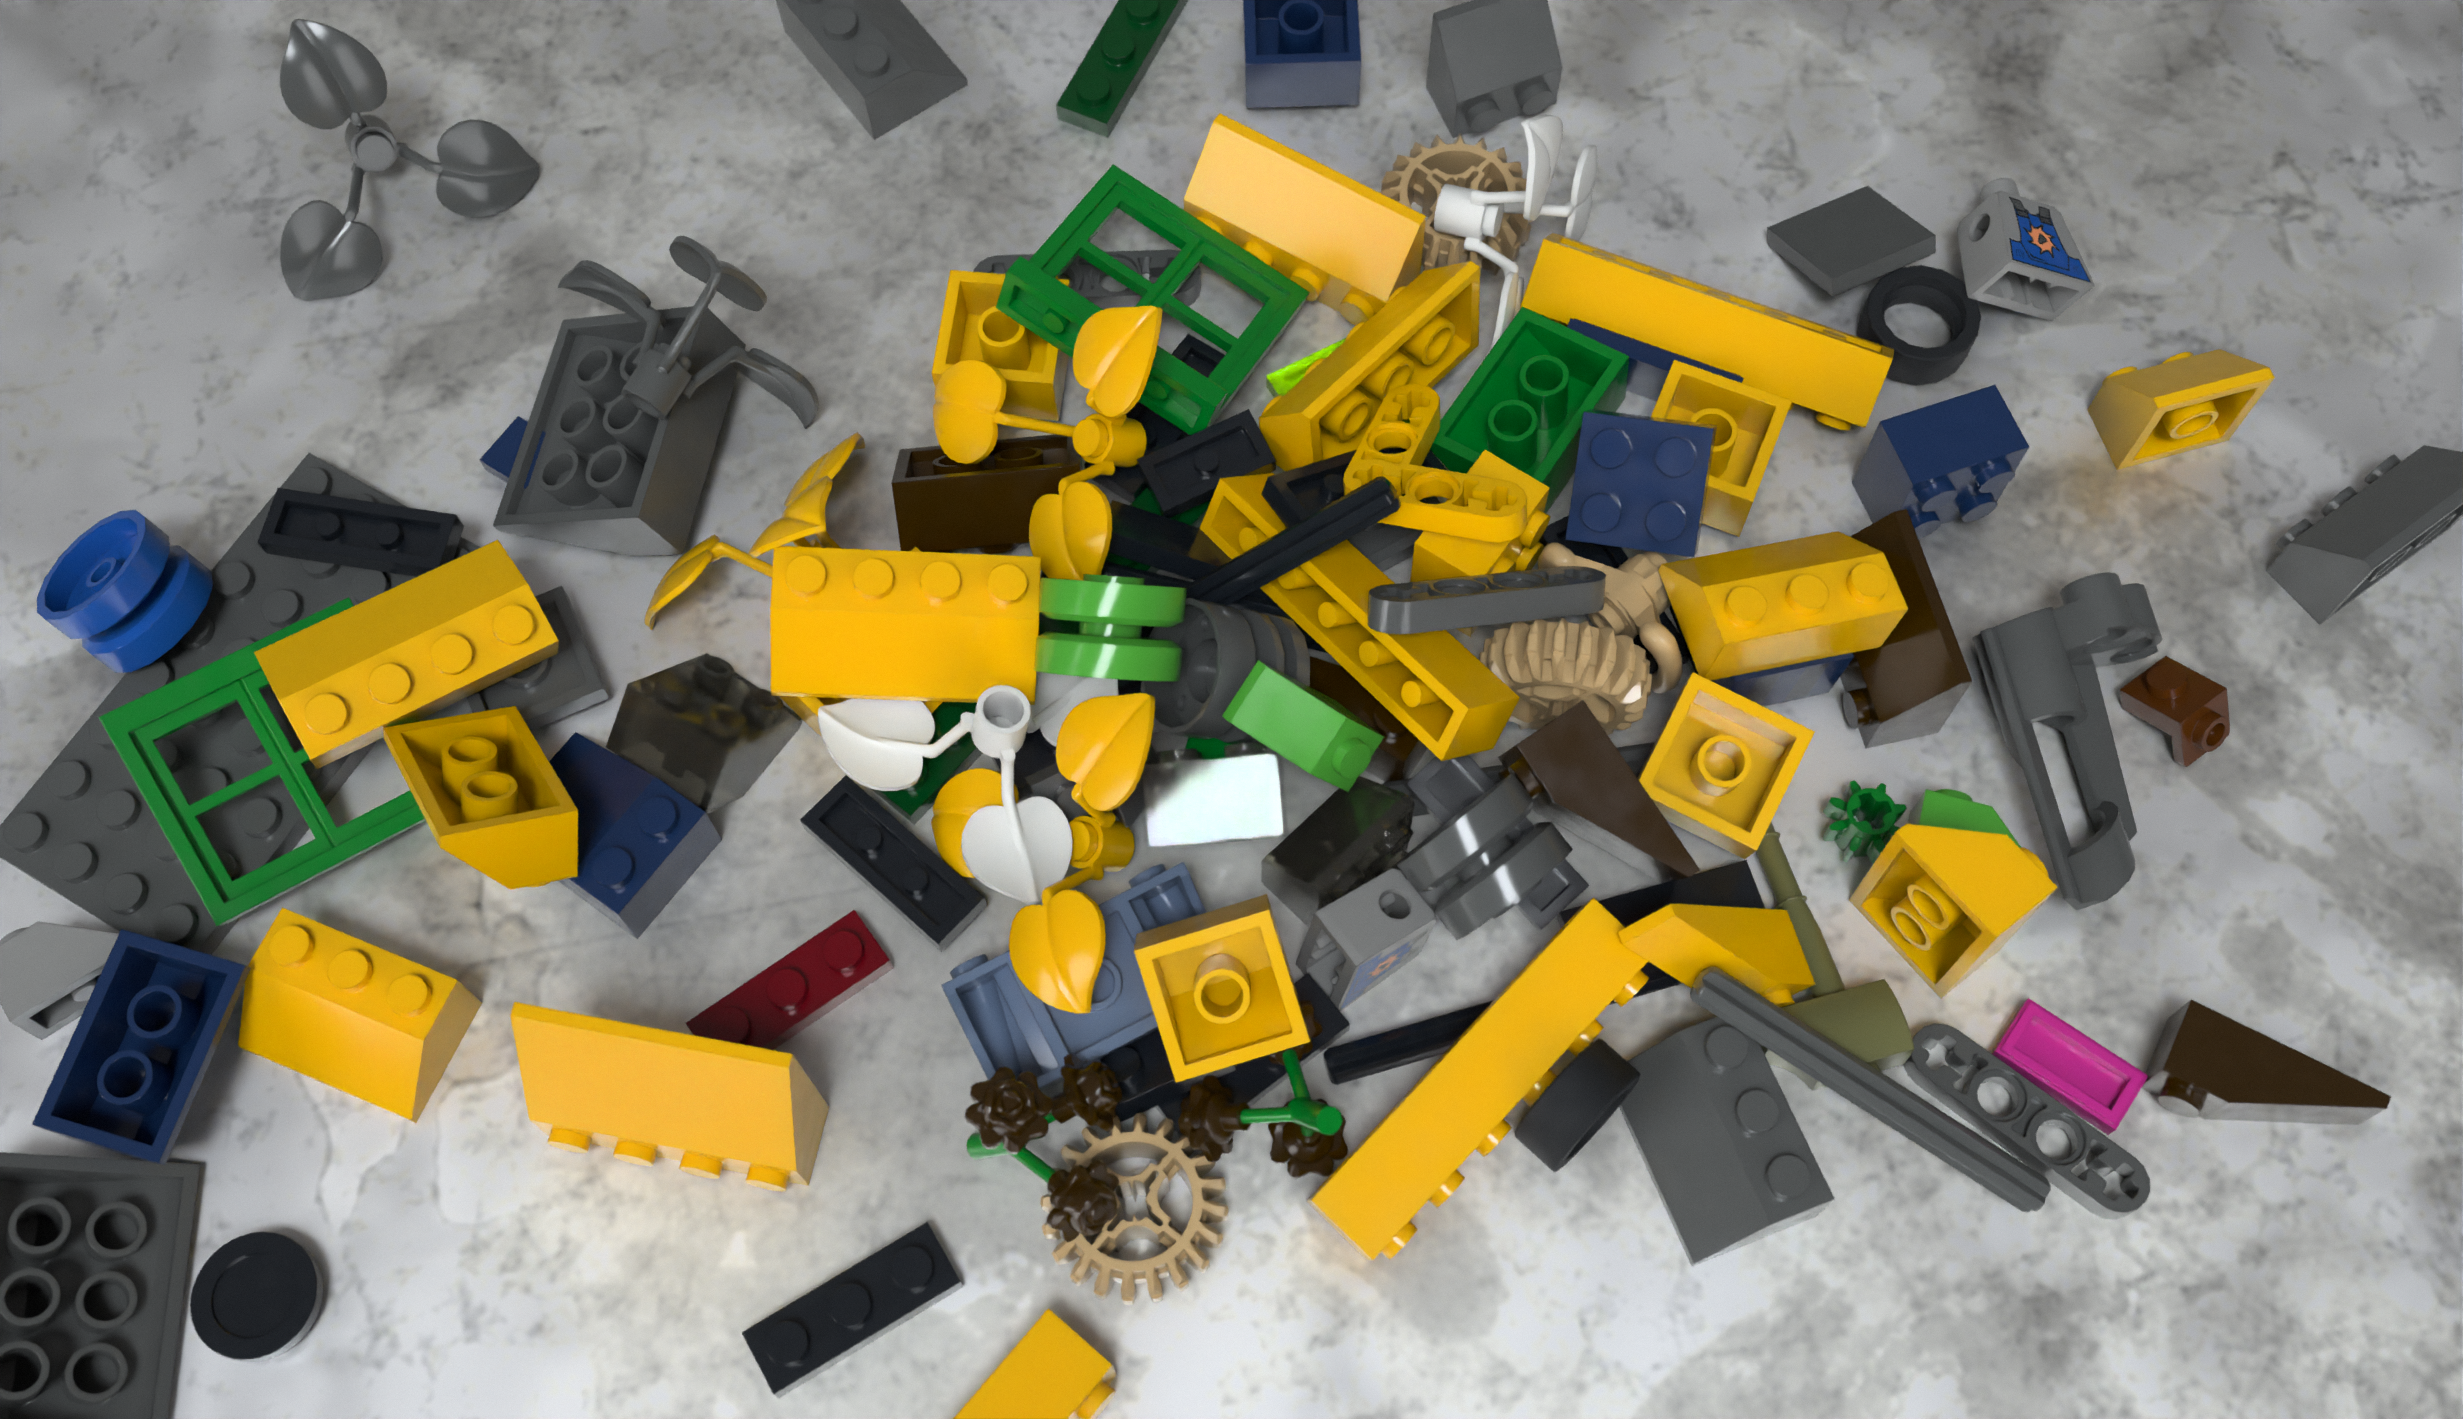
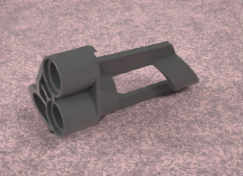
[1972,572,2163,911]

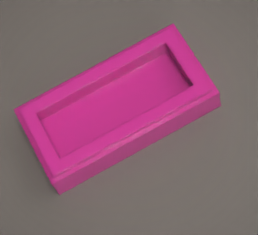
[1991,998,2148,1135]

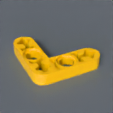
[1343,384,1527,543]

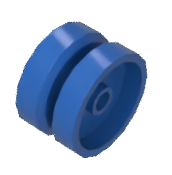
[37,510,213,673]

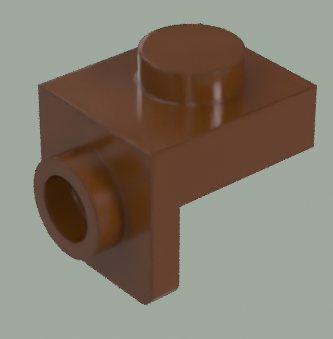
[2120,656,2230,767]

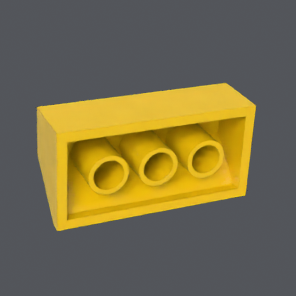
[1183,113,1426,325]
[1258,261,1480,471]
[254,540,559,769]
[770,546,1041,705]

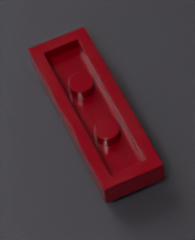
[686,910,894,1050]

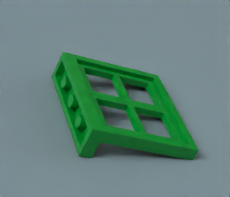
[996,164,1310,435]
[98,597,426,927]

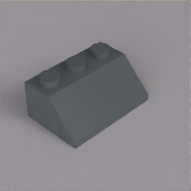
[776,0,968,140]
[2266,445,2463,625]
[1619,1017,1835,1266]

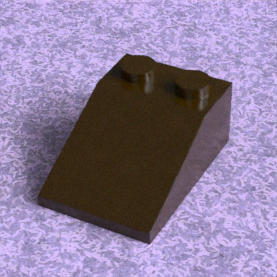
[1498,700,1700,883]

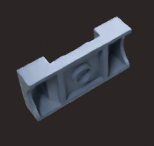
[941,862,1206,1092]

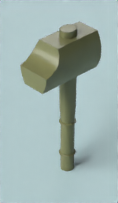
[1756,822,1915,1091]

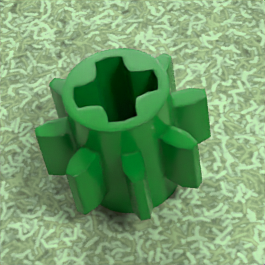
[1822,780,1907,864]

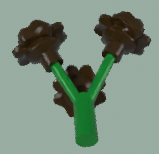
[1178,1000,1348,1179]
[965,1053,1122,1242]

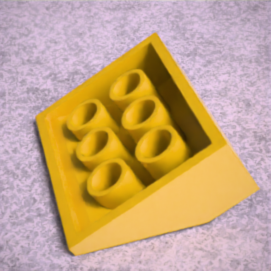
[510,1002,829,1192]

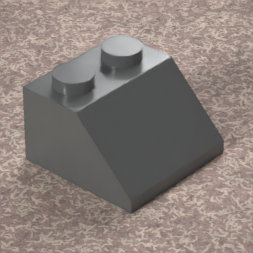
[1426,0,1562,138]

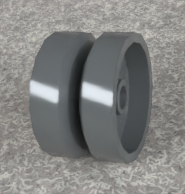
[1397,774,1573,941]

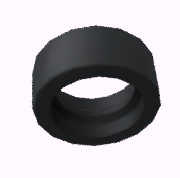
[1857,265,1981,385]
[1514,1038,1640,1172]

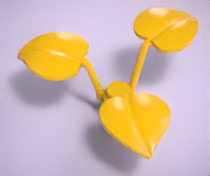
[933,306,1163,580]
[644,432,865,630]
[931,693,1155,1014]

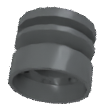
[1141,598,1310,748]

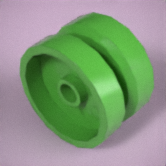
[1034,574,1187,681]

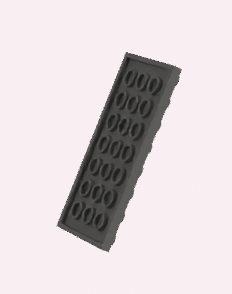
[0,453,481,955]

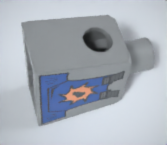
[1957,178,2095,321]
[1295,868,1448,1011]

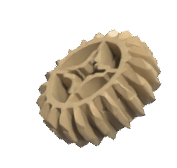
[1381,133,1533,276]
[1479,618,1652,735]
[1040,1113,1229,1305]

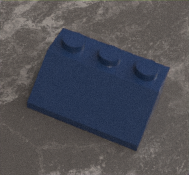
[32,929,251,1165]

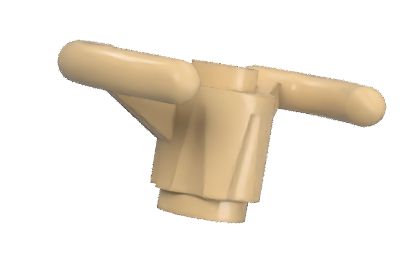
[1538,542,1683,694]

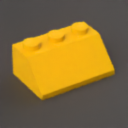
[1658,531,1908,681]
[383,706,578,890]
[1849,824,2058,999]
[238,907,482,1123]

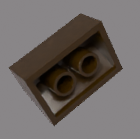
[891,434,1083,554]
[1840,509,1972,748]

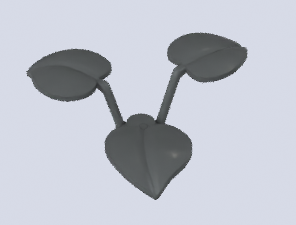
[279,19,539,300]
[558,236,819,429]

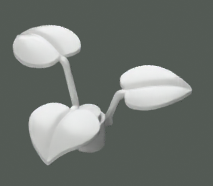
[1434,114,1598,375]
[818,671,1118,905]

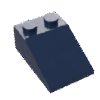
[549,732,722,939]

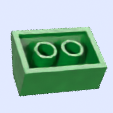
[1430,306,1629,513]

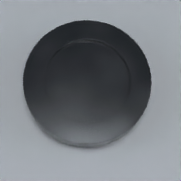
[190,1232,323,1362]

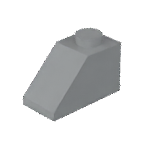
[0,921,119,1040]

